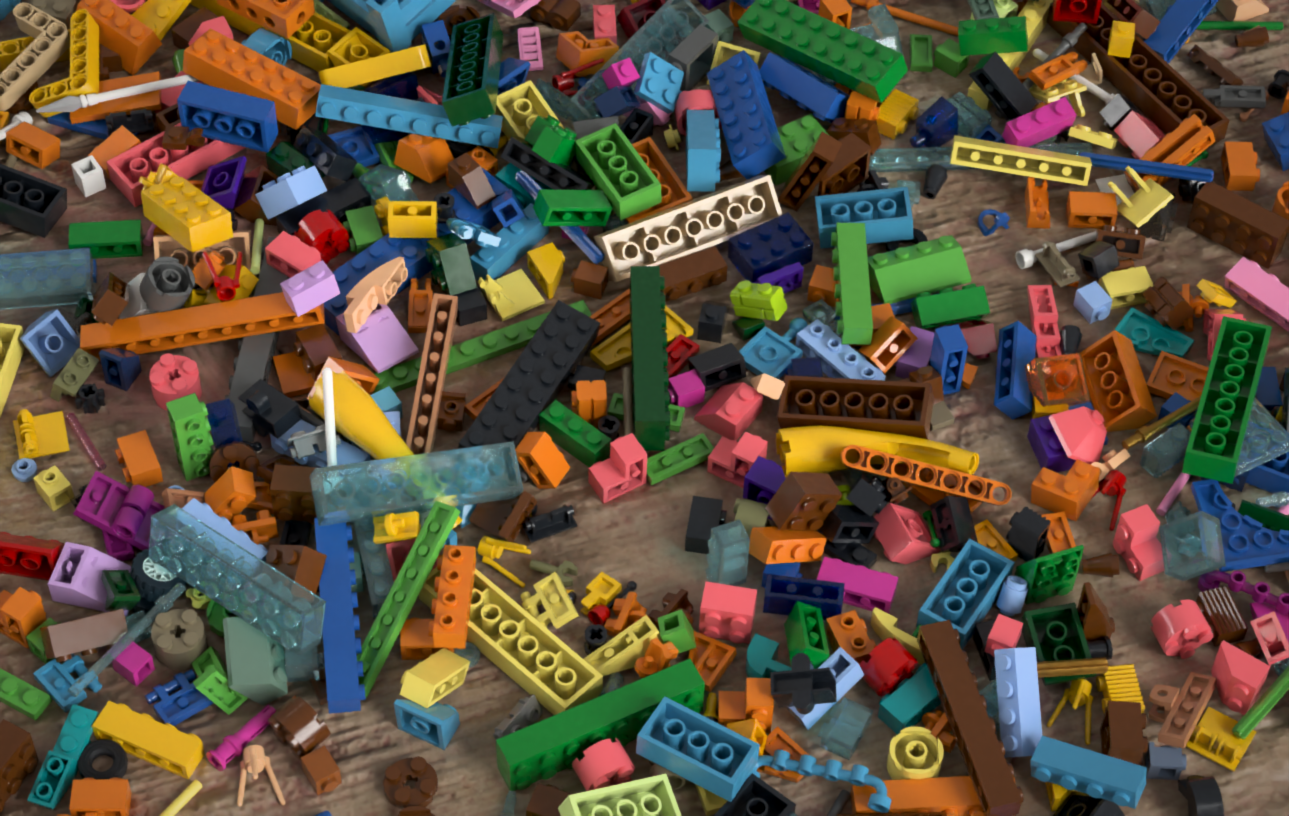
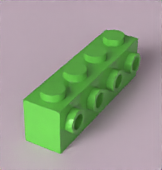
[166,393,214,481]

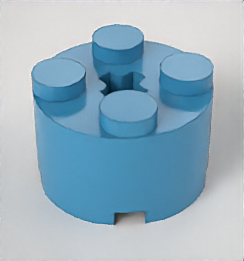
[241,28,292,68]

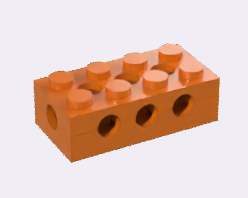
[217,0,315,39]

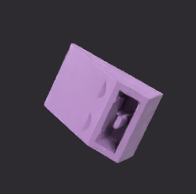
[336,304,419,374]
[48,542,131,616]

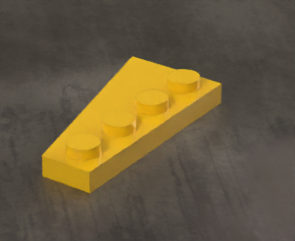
[590,305,694,371]

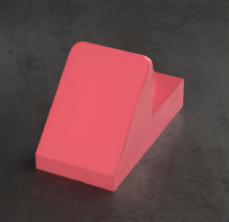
[1250,611,1289,666]

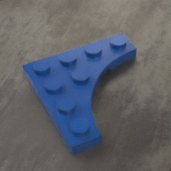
[1191,479,1289,572]

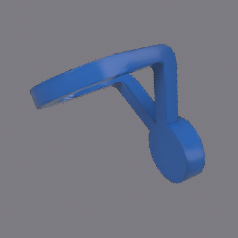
[977,209,1010,236]

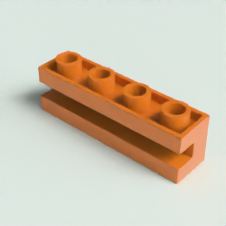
[1124,114,1215,191]

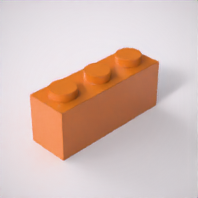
[746,526,827,564]

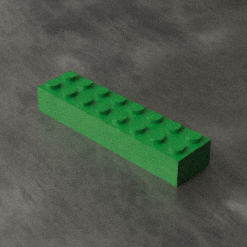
[737,0,908,103]
[1182,316,1272,484]
[496,659,705,792]

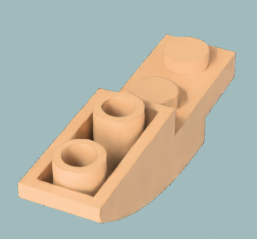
[343,257,408,333]

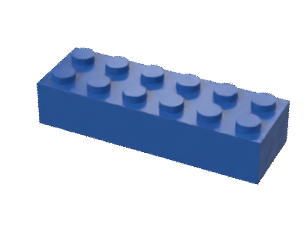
[706,50,786,180]

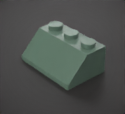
[223,616,288,706]

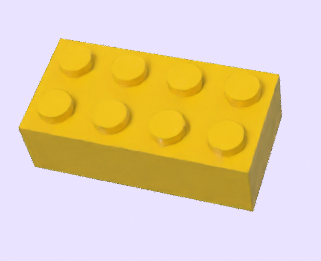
[141,177,233,253]

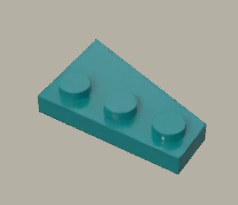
[1114,307,1194,358]

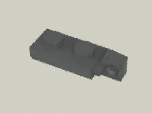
[1202,85,1266,108]

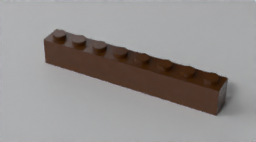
[917,620,1024,816]

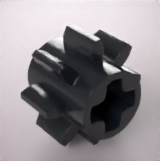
[75,383,106,414]

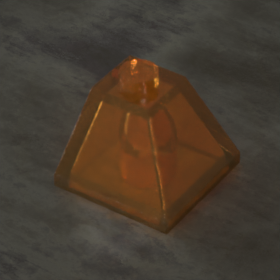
[1025,353,1090,407]

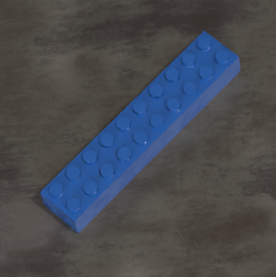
[324,168,510,336]

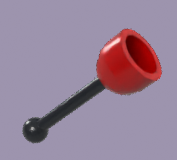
[587,581,637,626]

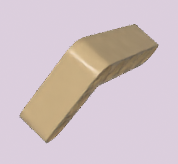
[0,2,70,111]

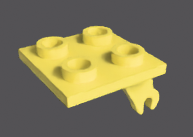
[1028,78,1087,118]
[1108,166,1174,228]
[478,268,545,321]

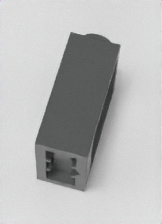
[668,24,718,92]

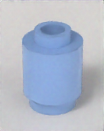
[996,576,1028,616]

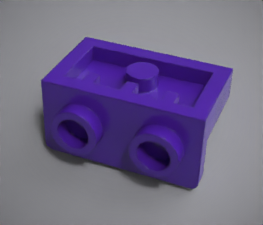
[752,262,804,293]

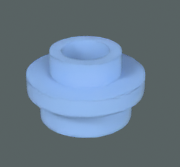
[11,458,37,482]

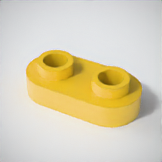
[374,196,390,237]

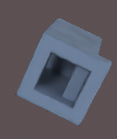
[1144,742,1187,780]

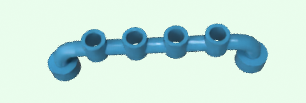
[746,750,892,813]

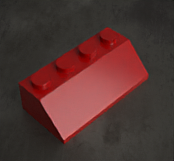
[0,532,65,581]

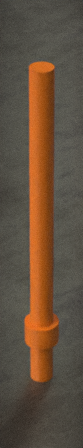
[851,0,958,37]

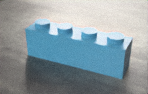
[470,203,549,281]
[1030,735,1147,809]

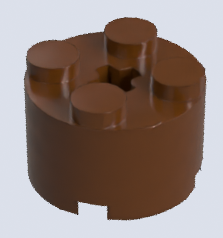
[267,695,331,760]

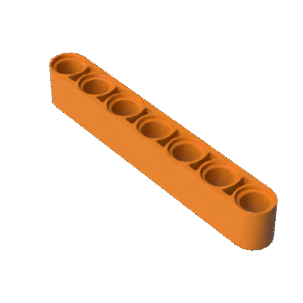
[840,445,1012,506]

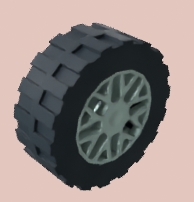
[130,548,189,603]

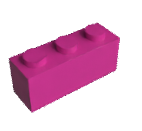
[1002,97,1077,147]
[814,557,899,614]

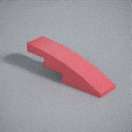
[1027,285,1063,369]

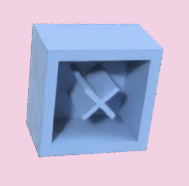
[255,165,327,220]

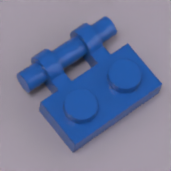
[145,669,214,726]

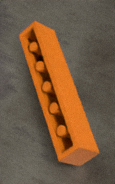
[850,776,1016,816]

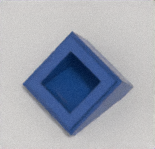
[975,124,1007,144]

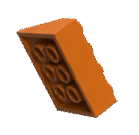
[626,137,693,223]

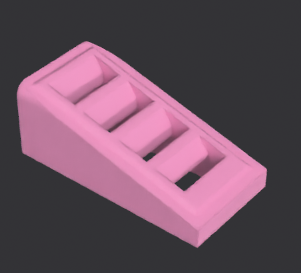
[517,27,543,71]

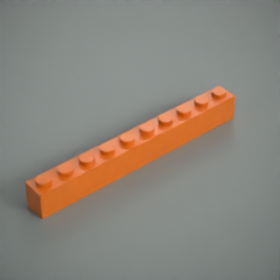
[80,292,325,361]

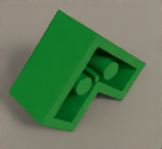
[524,115,578,166]

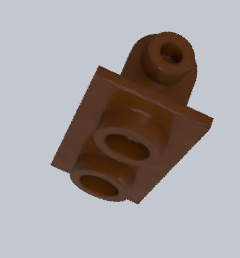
[883,477,912,504]

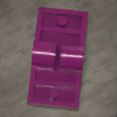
[73,471,177,551]

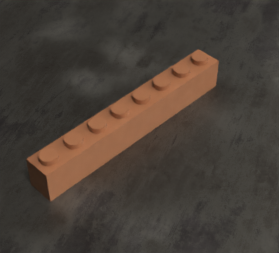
[406,293,458,473]

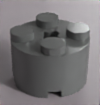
[139,257,195,312]

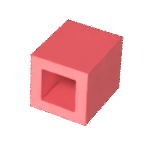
[985,614,1023,657]

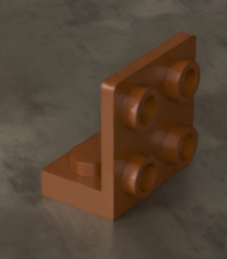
[469,478,537,542]

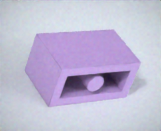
[280,260,340,317]

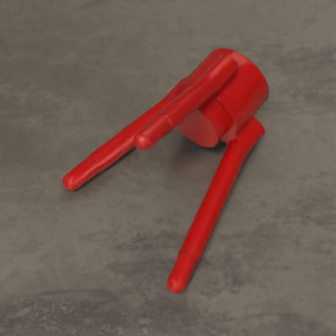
[552,58,604,97]
[202,251,242,301]
[1091,470,1126,531]

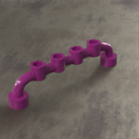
[1198,570,1289,615]

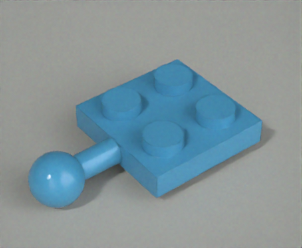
[634,52,684,114]
[739,318,808,379]

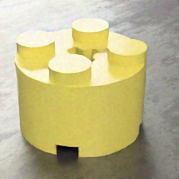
[887,726,944,780]

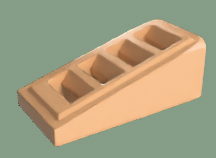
[750,373,785,400]

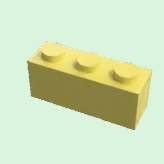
[399,648,471,708]

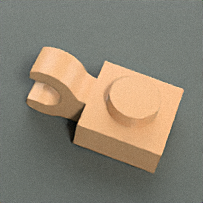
[1090,448,1130,481]

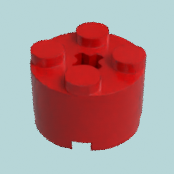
[294,209,350,264]
[860,637,919,698]

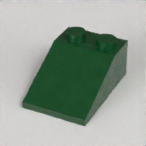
[1021,602,1096,686]

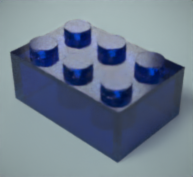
[728,212,814,283]

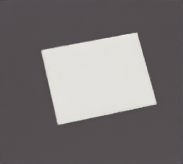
[1095,174,1134,206]

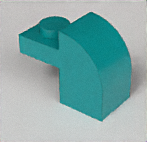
[745,633,791,678]

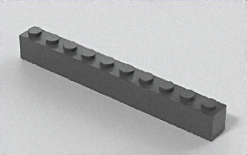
[219,237,290,442]

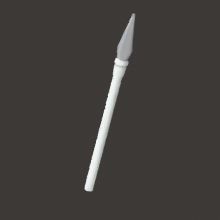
[36,75,200,113]

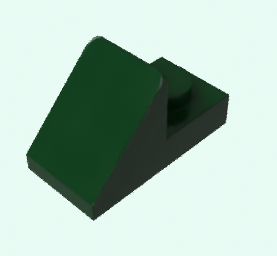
[101,570,141,611]

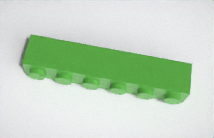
[831,223,873,345]

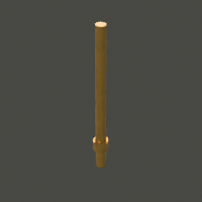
[1122,396,1201,450]

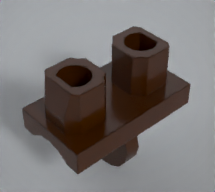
[648,589,694,632]

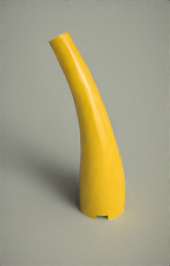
[309,371,462,529]
[776,425,979,478]

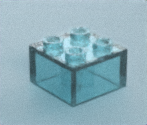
[1159,511,1226,581]

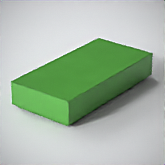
[909,34,933,72]

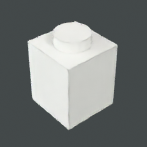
[71,155,106,197]

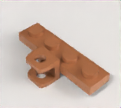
[1149,672,1216,749]

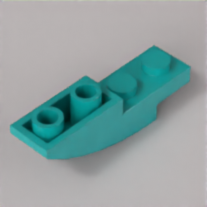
[27,704,99,810]

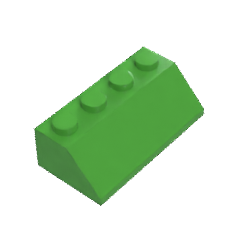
[868,235,971,304]

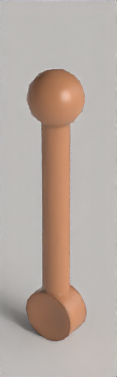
[1239,92,1270,122]

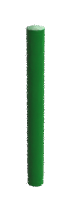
[1196,21,1283,30]

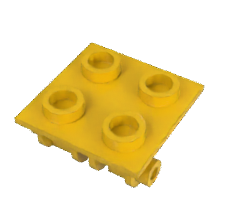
[13,409,70,459]
[1186,707,1257,772]

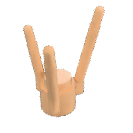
[237,745,285,807]

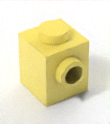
[33,465,74,512]

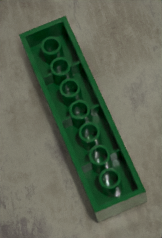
[442,13,504,126]
[630,266,670,451]

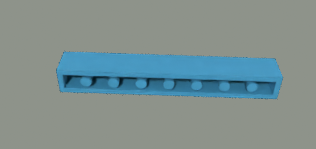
[315,84,503,148]

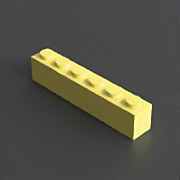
[950,135,1092,186]

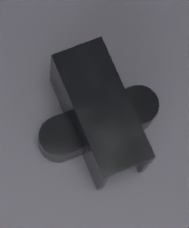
[238,379,302,439]
[770,653,837,714]

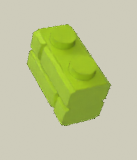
[730,280,787,321]

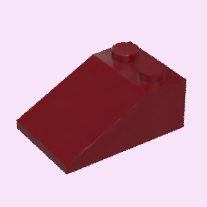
[616,0,685,61]

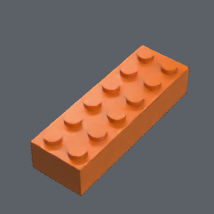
[183,28,321,130]

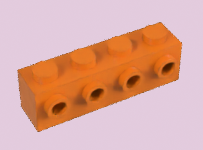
[428,545,476,649]

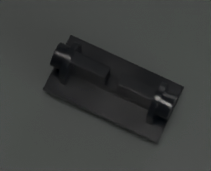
[105,108,154,136]
[523,504,577,543]

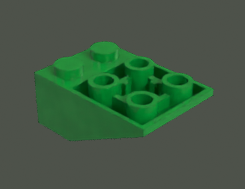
[1014,545,1084,605]

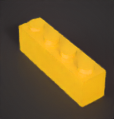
[92,701,205,780]

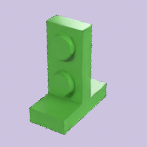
[191,646,248,715]

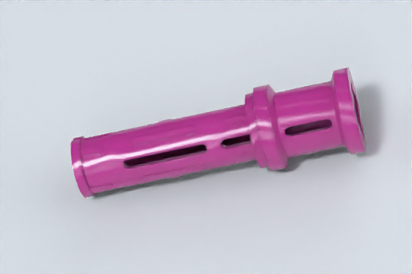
[206,705,276,771]

